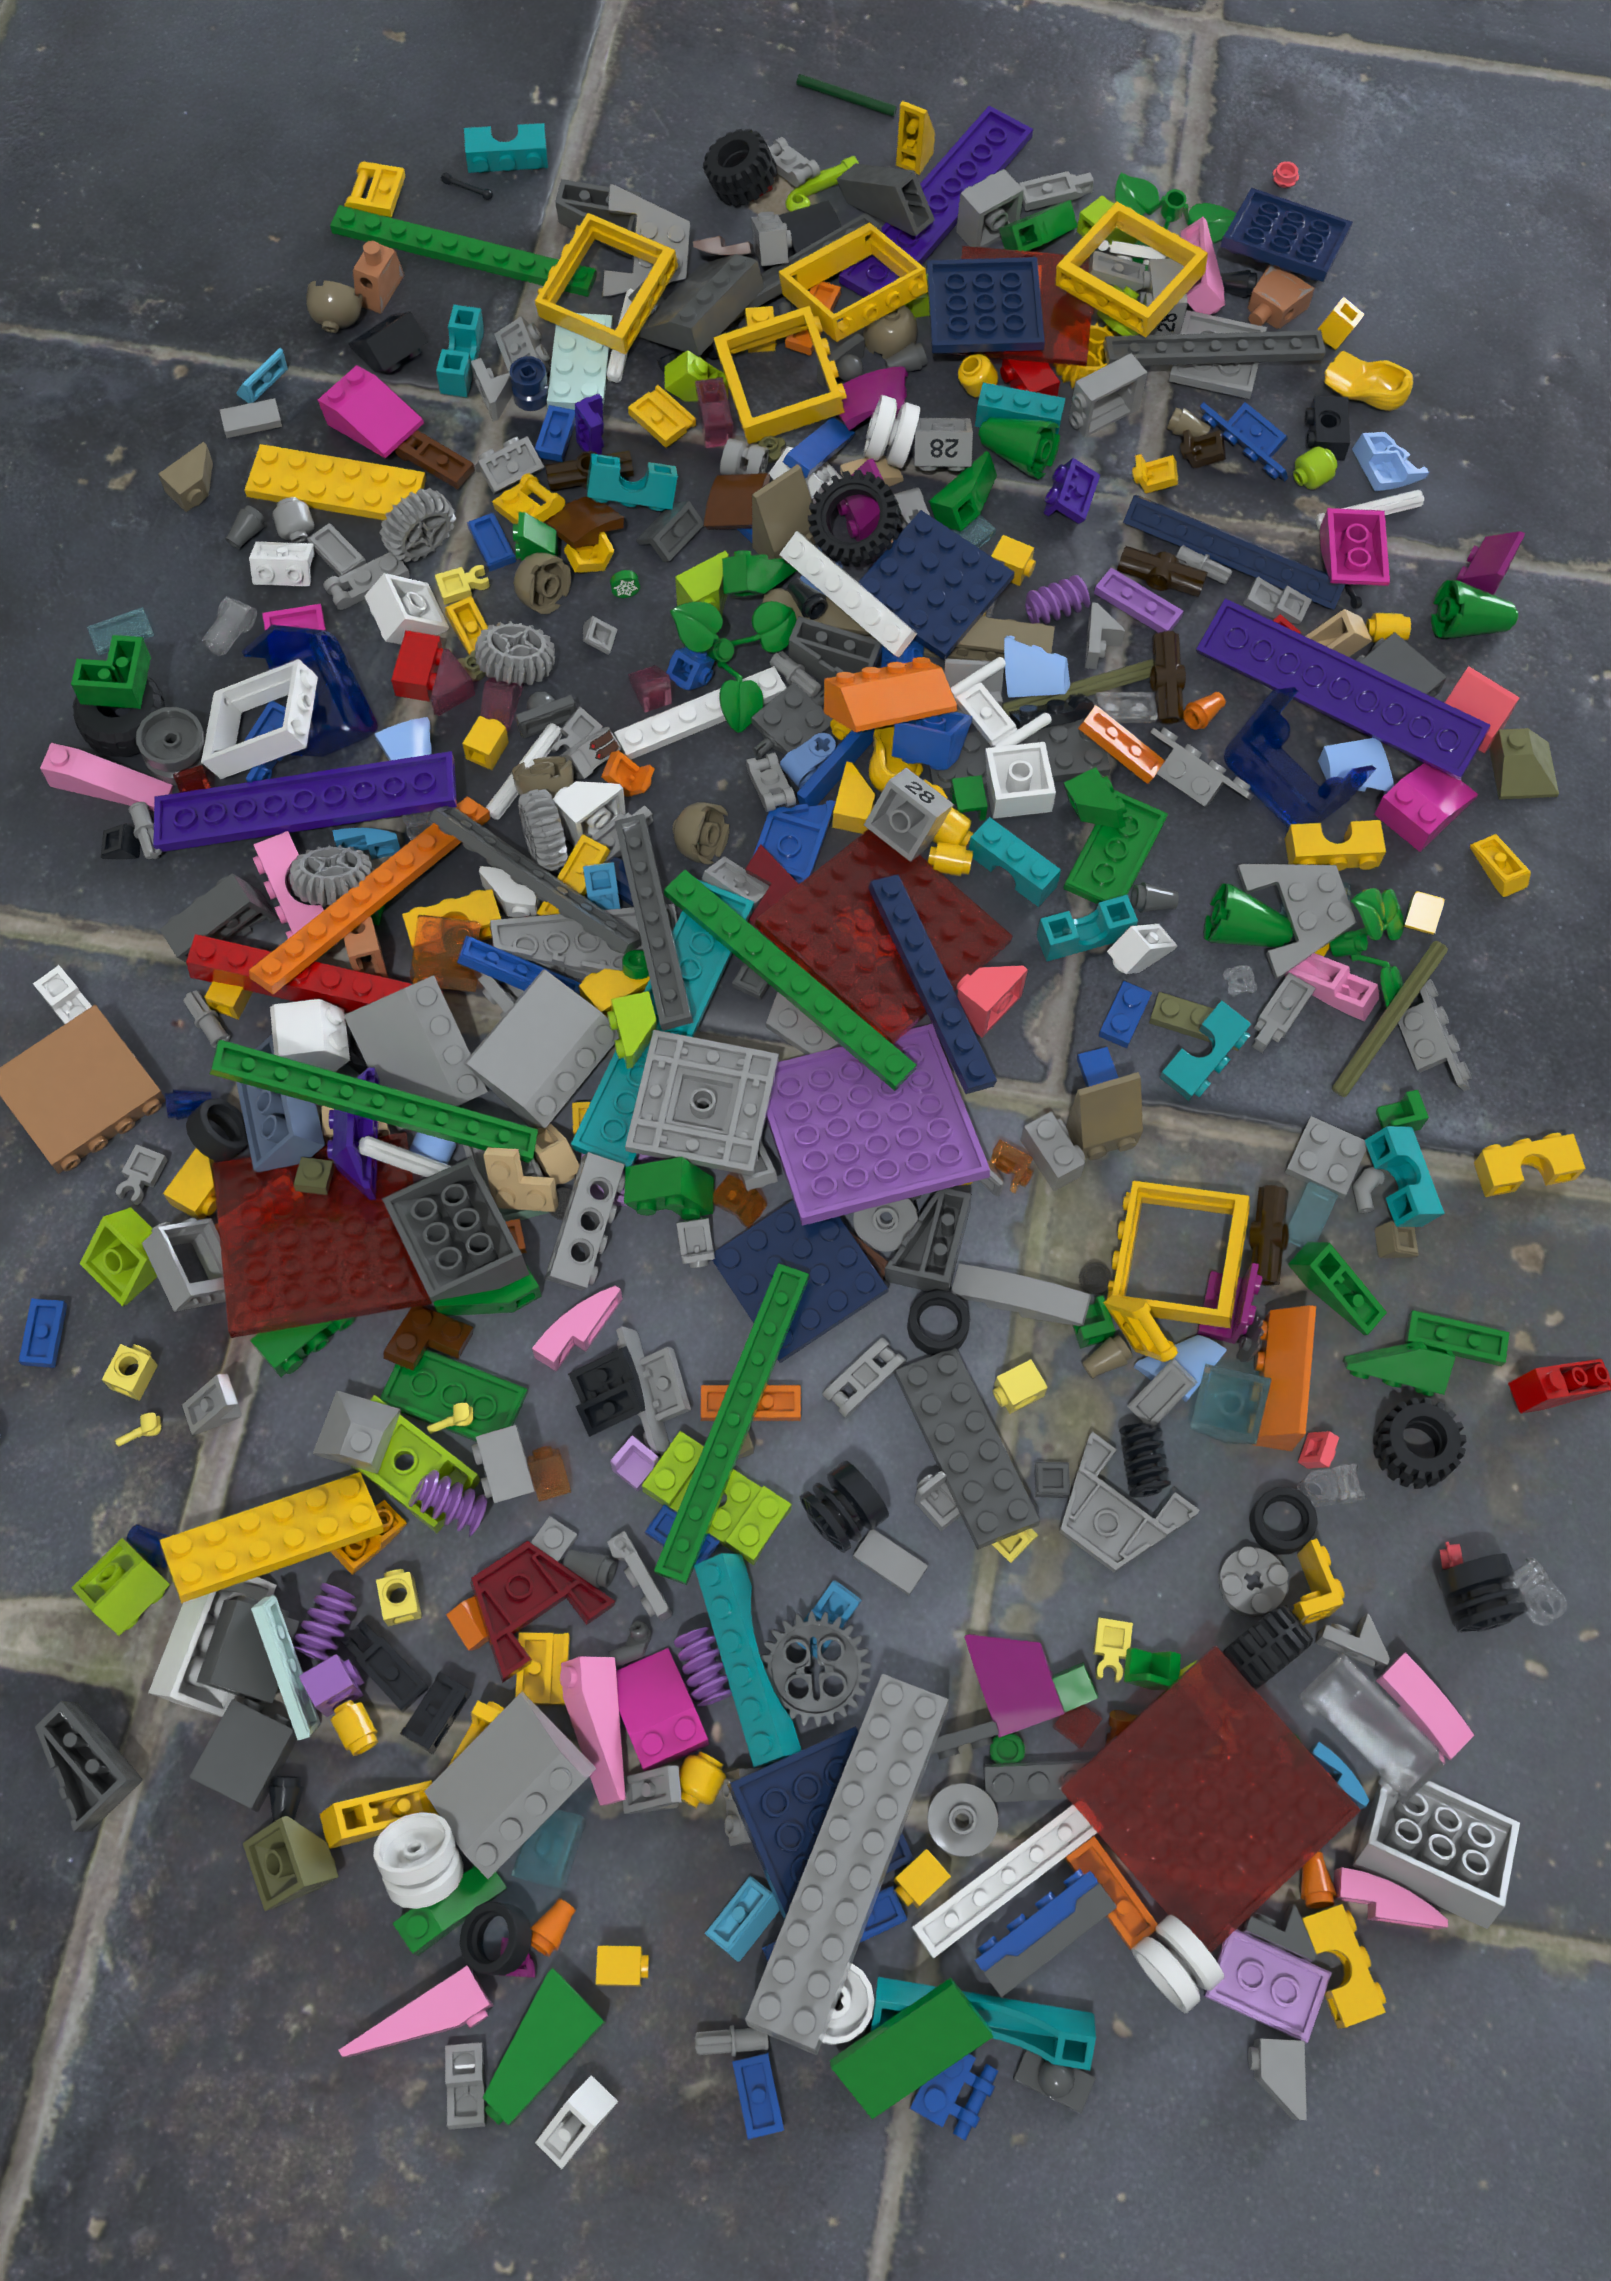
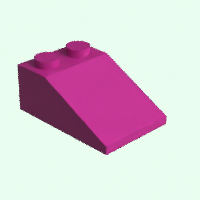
[318,365,424,458]
[1320,508,1390,586]
[1374,763,1479,852]
[616,1648,709,1772]

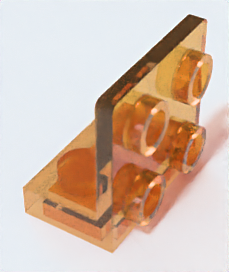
[410,915,481,992]

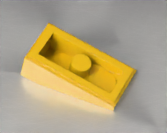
[445,596,488,655]
[1470,834,1531,897]

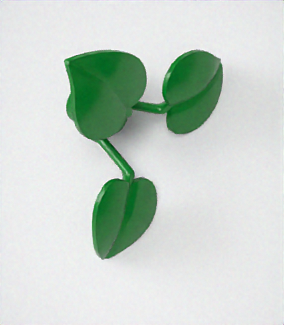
[1115,172,1237,271]
[670,601,796,733]
[1330,888,1404,1009]

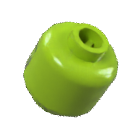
[1293,446,1337,490]

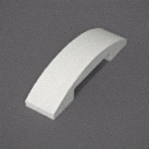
[33,965,135,1056]

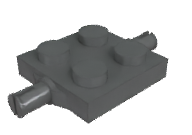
[751,682,832,758]

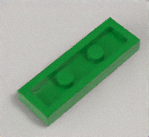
[1405,1310,1510,1367]

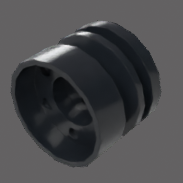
[799,1461,889,1553]
[1437,1553,1528,1633]

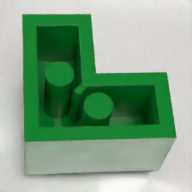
[71,635,151,709]
[624,1157,714,1220]

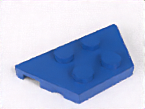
[753,800,836,891]

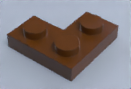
[383,1303,473,1371]

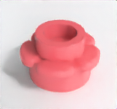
[1273,161,1299,188]
[1439,1542,1463,1570]

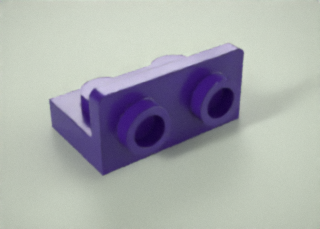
[575,394,604,455]
[1043,458,1100,524]

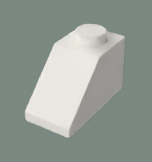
[479,866,541,918]
[1107,924,1177,974]
[535,2075,618,2169]

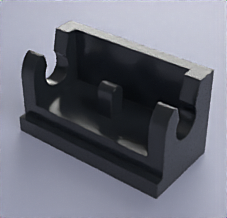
[400,1672,471,1755]

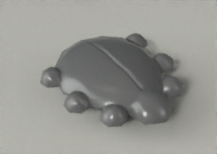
[1236,1315,1264,1362]

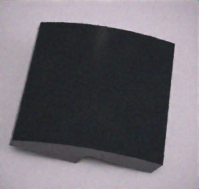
[779,200,842,254]
[568,1346,645,1437]

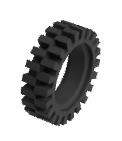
[808,470,902,567]

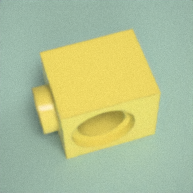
[102,1344,158,1401]
[992,1359,1048,1414]
[376,1569,422,1626]

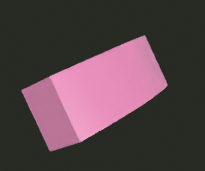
[1284,953,1379,1021]
[532,1286,622,1371]
[1376,1652,1474,1760]
[1333,1867,1448,1930]

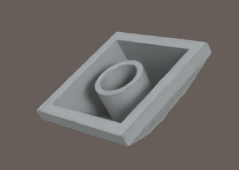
[313,1391,401,1474]

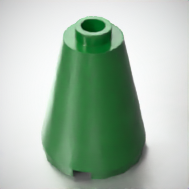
[979,417,1060,479]
[1431,580,1518,639]
[1203,883,1293,948]

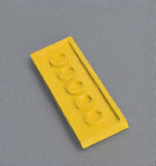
[245,444,426,520]
[160,1472,384,1603]

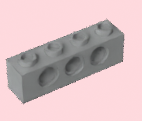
[544,1152,625,1291]

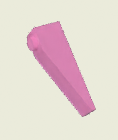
[1181,216,1225,315]
[40,743,174,811]
[560,1656,626,1806]
[339,1965,493,2057]

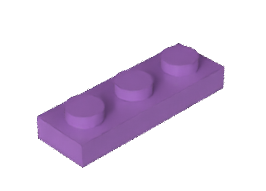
[1094,568,1184,633]

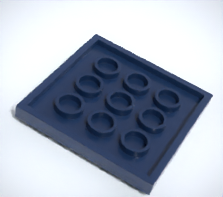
[1220,188,1353,282]
[926,257,1045,353]
[858,510,1015,660]
[712,1200,889,1363]
[727,1726,914,1920]

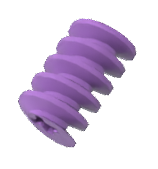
[1025,575,1090,624]
[408,1469,487,1537]
[294,1583,358,1662]
[674,1627,732,1707]

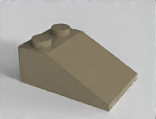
[752,464,816,564]
[1066,1072,1143,1160]

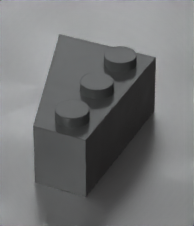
[555,179,641,259]
[789,616,882,683]
[160,873,278,962]
[885,1188,971,1292]
[35,1701,143,1832]

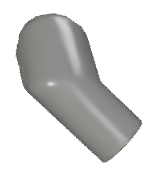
[1353,1167,1385,1213]

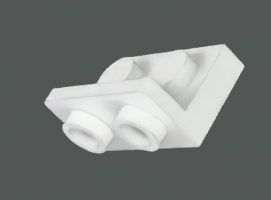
[249,542,315,586]

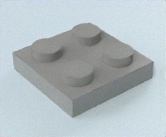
[1285,1116,1367,1199]

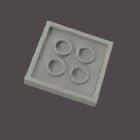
[1169,310,1267,399]

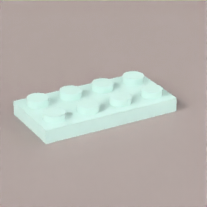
[547,313,613,410]

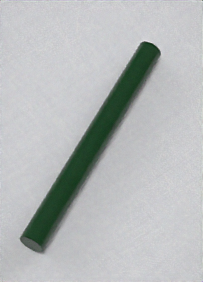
[796,74,897,117]

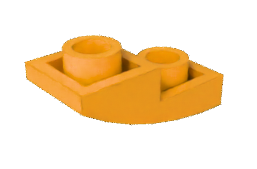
[330,1500,407,1575]

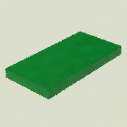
[1063,790,1168,904]
[379,1350,528,1442]
[829,1978,993,2119]

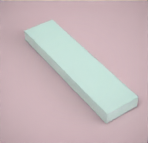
[251,1595,321,1740]

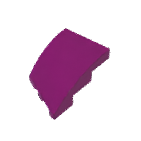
[838,366,908,431]
[964,1634,1065,1738]

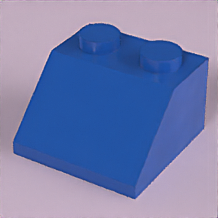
[892,712,972,770]

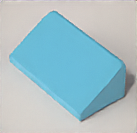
[236,348,288,404]
[704,1876,780,1962]

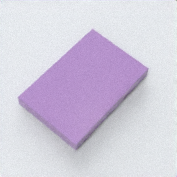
[1204,1926,1332,2043]

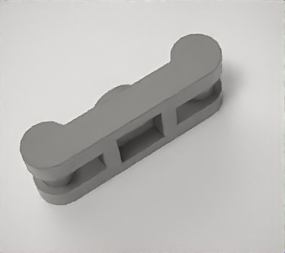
[767,137,820,187]
[746,752,796,812]
[822,1338,906,1418]

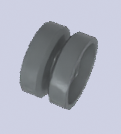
[136,707,207,786]

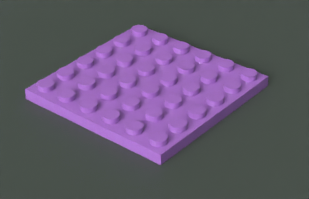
[766,1024,990,1226]

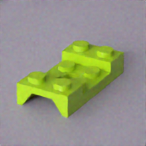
[351,1395,481,1533]
[642,1431,792,1566]

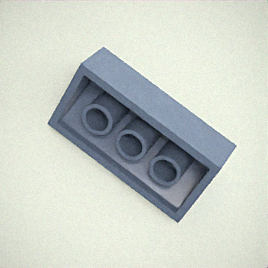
[236,1034,325,1172]

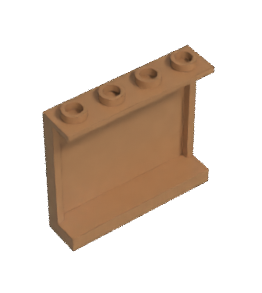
[0,1005,166,1174]

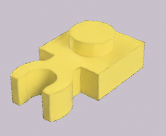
[435,565,490,605]
[1093,1618,1133,1683]

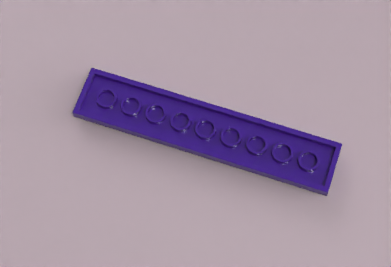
[839,106,1033,297]
[1196,598,1491,781]
[153,751,457,852]

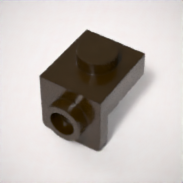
[1180,429,1226,469]

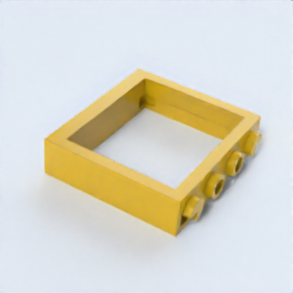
[1056,201,1208,337]
[535,213,678,355]
[779,222,928,342]
[713,306,847,444]
[1107,1181,1250,1329]

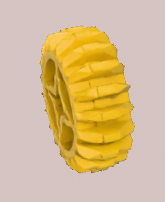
[1053,320,1118,389]

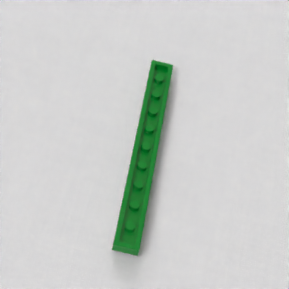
[330,205,597,297]
[664,870,917,1091]
[209,1039,538,1163]
[654,1263,809,1585]

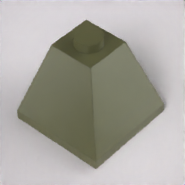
[1489,728,1559,800]
[243,1816,339,1911]

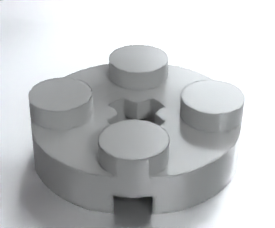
[1218,1546,1288,1617]

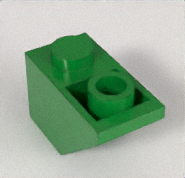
[513,512,558,562]
[1064,767,1127,829]

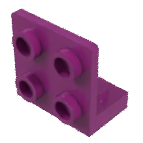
[1196,1263,1262,1344]

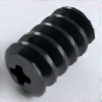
[1119,1423,1171,1498]

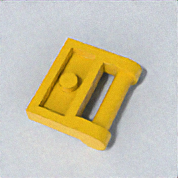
[344,162,406,217]
[492,473,565,524]
[1103,1294,1178,1362]

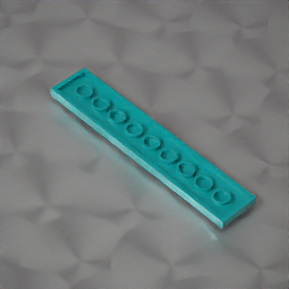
[571,879,754,1170]

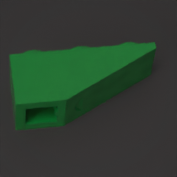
[999,200,1078,255]
[929,451,997,532]
[722,550,797,598]
[433,1263,542,1316]
[250,1301,358,1378]
[1343,1341,1456,1396]

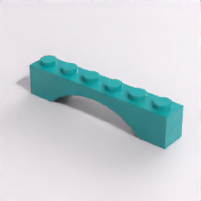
[694,1553,802,1767]
[871,1977,1096,2071]

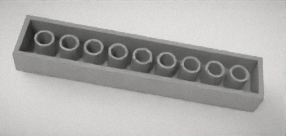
[745,1674,949,2056]

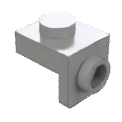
[676,1217,715,1268]
[914,1471,961,1532]

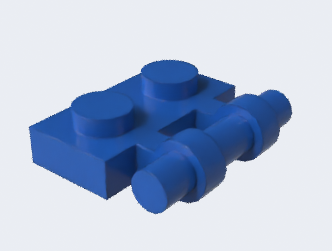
[909,2054,998,2141]

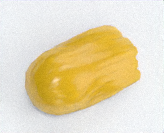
[1324,351,1413,411]
[869,724,923,793]

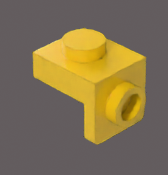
[1132,454,1178,494]
[564,532,614,573]

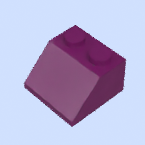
[837,458,884,542]
[1456,531,1525,595]

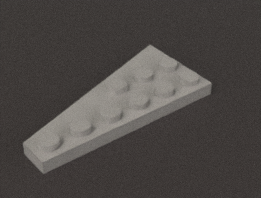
[490,904,677,973]

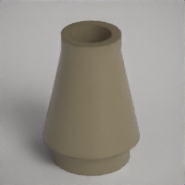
[1167,407,1211,438]
[1082,1335,1133,1379]

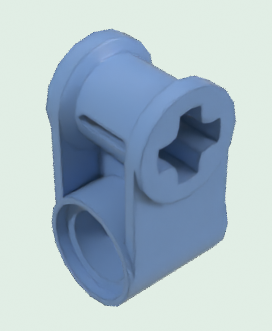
[780,733,836,788]

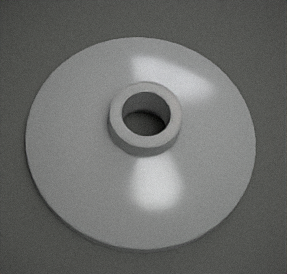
[853,1198,918,1251]
[927,1783,998,1857]

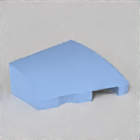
[1352,432,1429,491]
[1004,636,1070,698]
[375,717,432,761]
[1318,738,1394,795]
[1134,1335,1227,1402]

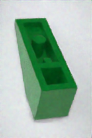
[1288,1242,1387,1335]
[393,1866,508,1956]

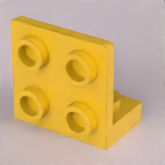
[1292,1538,1344,1626]

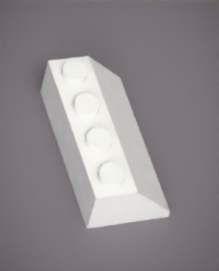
[148,1577,277,1717]

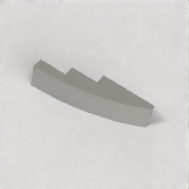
[951,1264,1091,1326]

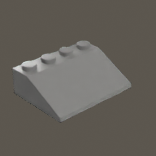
[464,969,619,1128]
[344,975,488,1131]
[424,1691,597,1879]
[1353,1762,1520,1929]

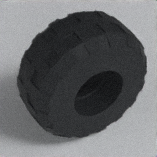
[73,676,166,757]

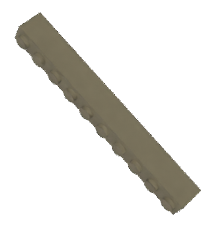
[763,588,1055,661]

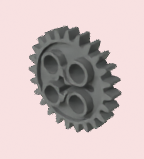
[760,1611,871,1727]

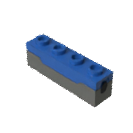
[975,1869,1117,1998]

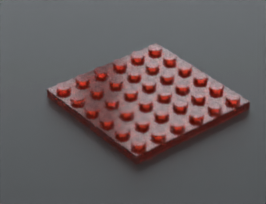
[754,829,1013,1044]
[213,1132,432,1338]
[1059,1646,1361,1953]

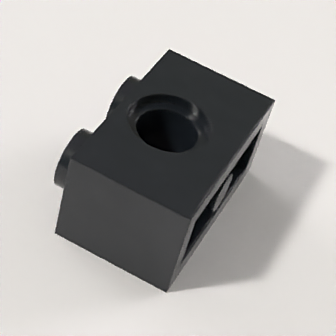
[1305,396,1351,461]

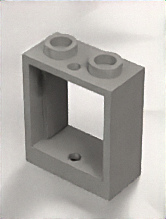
[1069,353,1147,438]
[142,1218,244,1312]

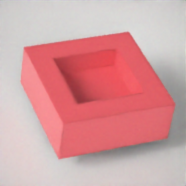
[1298,1431,1339,1469]

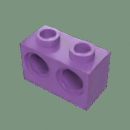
[299,1654,364,1717]

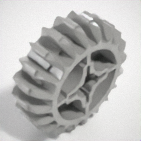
[379,488,456,562]
[475,621,555,686]
[518,789,568,872]
[289,845,374,907]

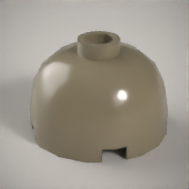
[306,281,363,333]
[863,305,918,359]
[514,553,571,614]
[512,756,574,799]
[673,802,729,865]

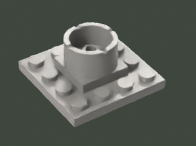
[625,1030,779,1176]

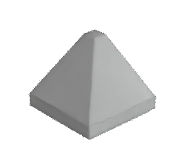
[583,616,618,655]
[978,1161,1004,1197]

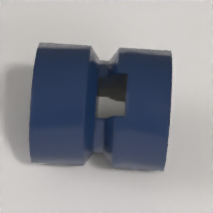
[509,356,548,411]

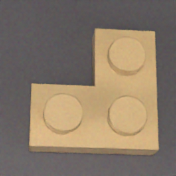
[483,1147,559,1212]

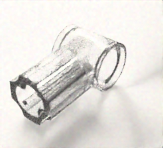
[202,596,257,656]

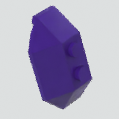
[327,1067,380,1200]

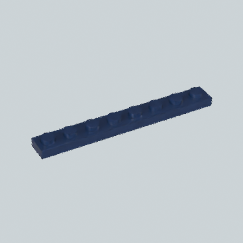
[1123,495,1346,610]
[868,874,997,1094]

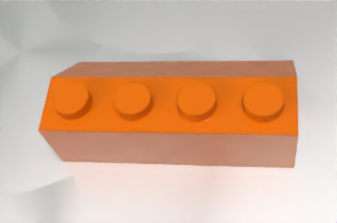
[824,657,957,732]
[1248,1305,1316,1451]

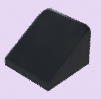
[101,823,141,859]

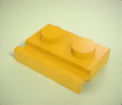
[628,385,696,448]
[515,1633,570,1705]

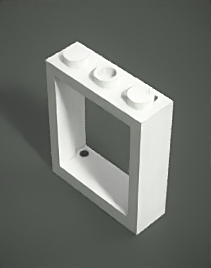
[201,659,318,779]

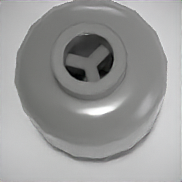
[272,497,314,543]

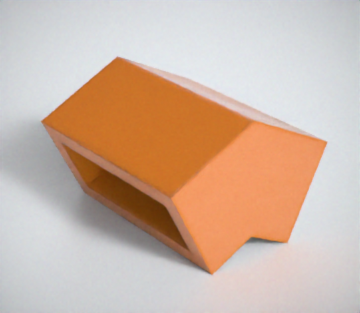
[446,1596,489,1651]

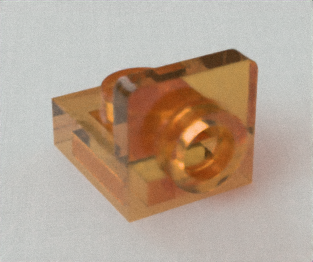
[991,1139,1034,1194]
[713,1174,767,1228]
[527,1446,571,1502]

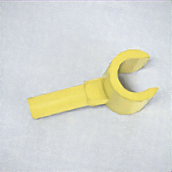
[427,1403,473,1434]
[115,1413,161,1447]

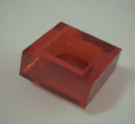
[1052,1705,1102,1749]

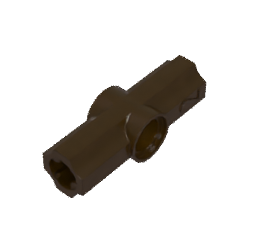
[545,451,634,490]
[1117,546,1208,597]
[1150,631,1186,725]
[1249,1185,1289,1286]

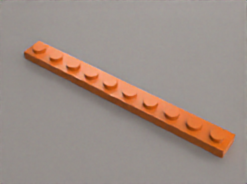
[249,796,490,994]

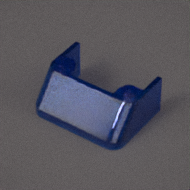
[242,625,378,757]
[1224,687,1376,829]

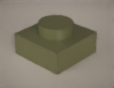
[293,1157,335,1195]

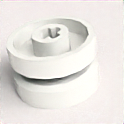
[863,395,920,468]
[373,1812,463,1909]
[1132,1915,1224,2013]
[822,1963,875,2045]

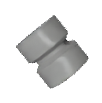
[720,438,769,475]

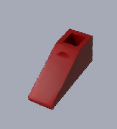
[1508,1359,1611,1414]

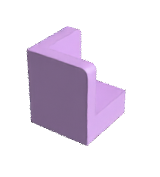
[610,1436,659,1491]

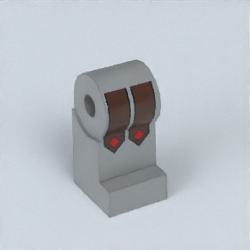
[560,727,621,779]

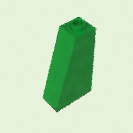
[482,1968,606,2125]

